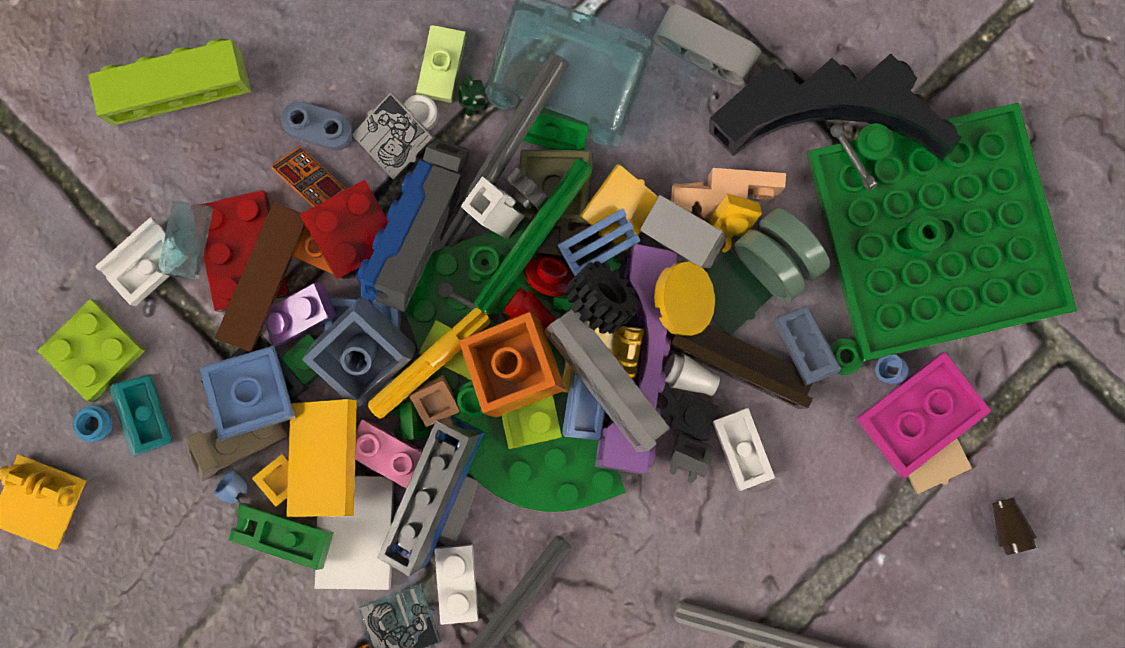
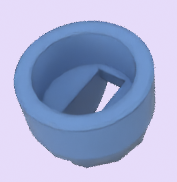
[875,354,909,385]
[213,471,248,504]

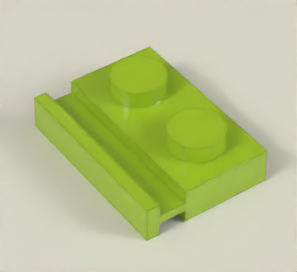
[502,396,562,449]

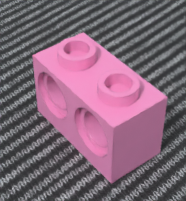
[355,420,423,489]

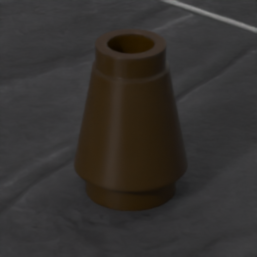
[992,497,1037,555]

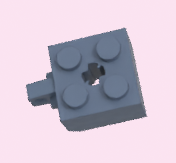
[302,296,416,406]

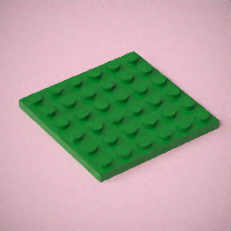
[807,102,1077,361]

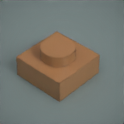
[409,375,460,427]

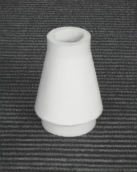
[664,353,720,396]

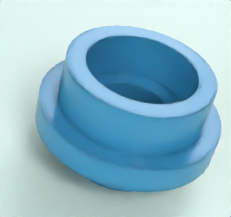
[73,406,113,442]

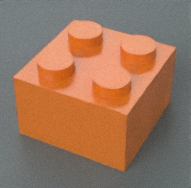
[459,312,566,418]

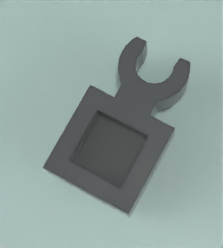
[506,167,548,210]

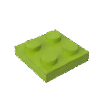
[37,299,146,402]

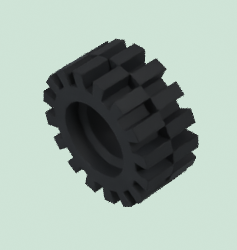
[566,261,638,334]

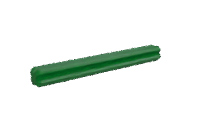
[474,158,592,315]

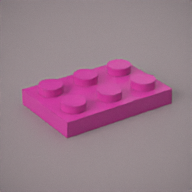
[855,352,991,478]

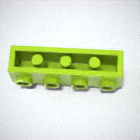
[88,38,251,126]

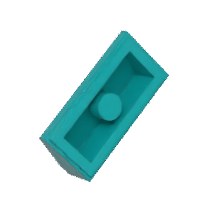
[110,374,173,457]

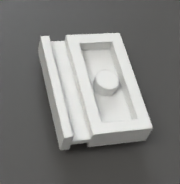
[95,217,190,306]

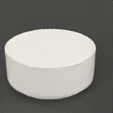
[404,95,439,131]

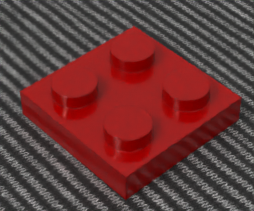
[299,180,389,279]

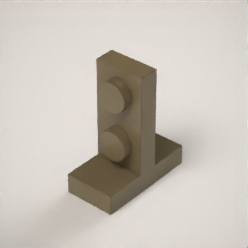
[186,423,287,482]

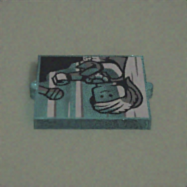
[359,583,441,648]

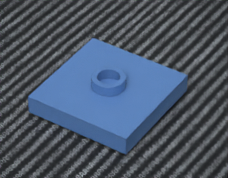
[199,346,296,441]

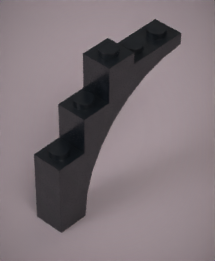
[709,54,962,161]

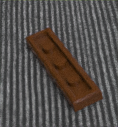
[215,202,306,352]

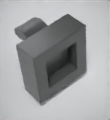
[423,138,470,173]
[670,432,713,483]

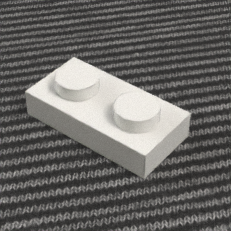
[712,408,775,491]
[434,544,479,625]

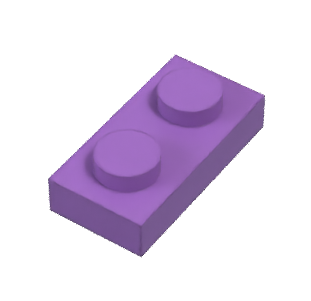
[265,283,336,346]

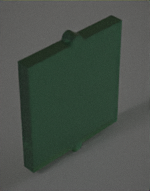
[704,250,773,336]

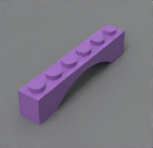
[595,244,678,474]

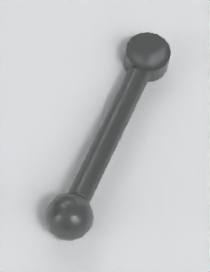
[831,123,877,191]
[438,283,508,325]

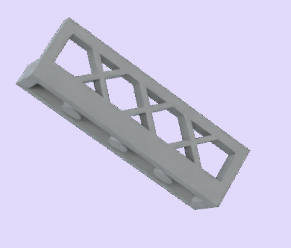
[543,309,670,452]

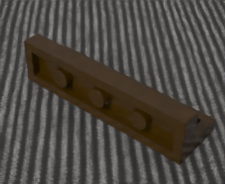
[670,325,813,409]

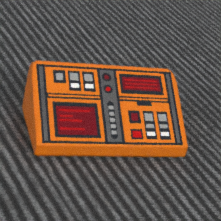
[270,146,346,207]

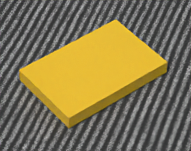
[287,399,357,517]

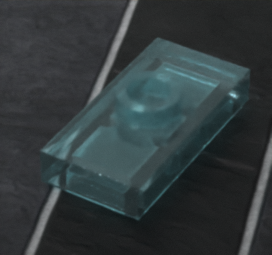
[157,201,213,280]

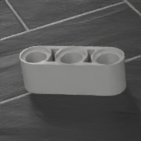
[653,5,761,86]

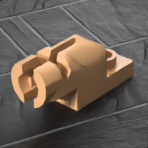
[670,168,786,222]

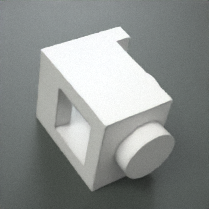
[461,176,524,239]

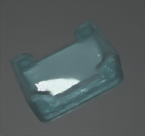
[485,0,654,147]

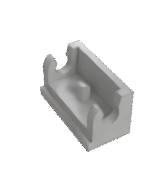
[640,195,727,268]

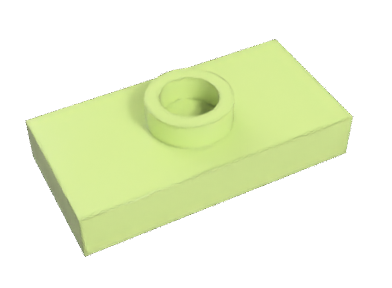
[416,25,467,103]

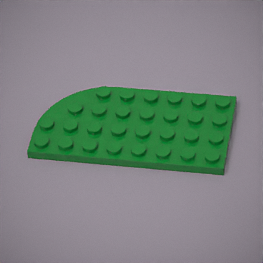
[405,220,626,512]

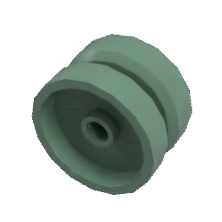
[734,207,830,303]

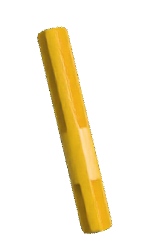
[368,308,491,419]

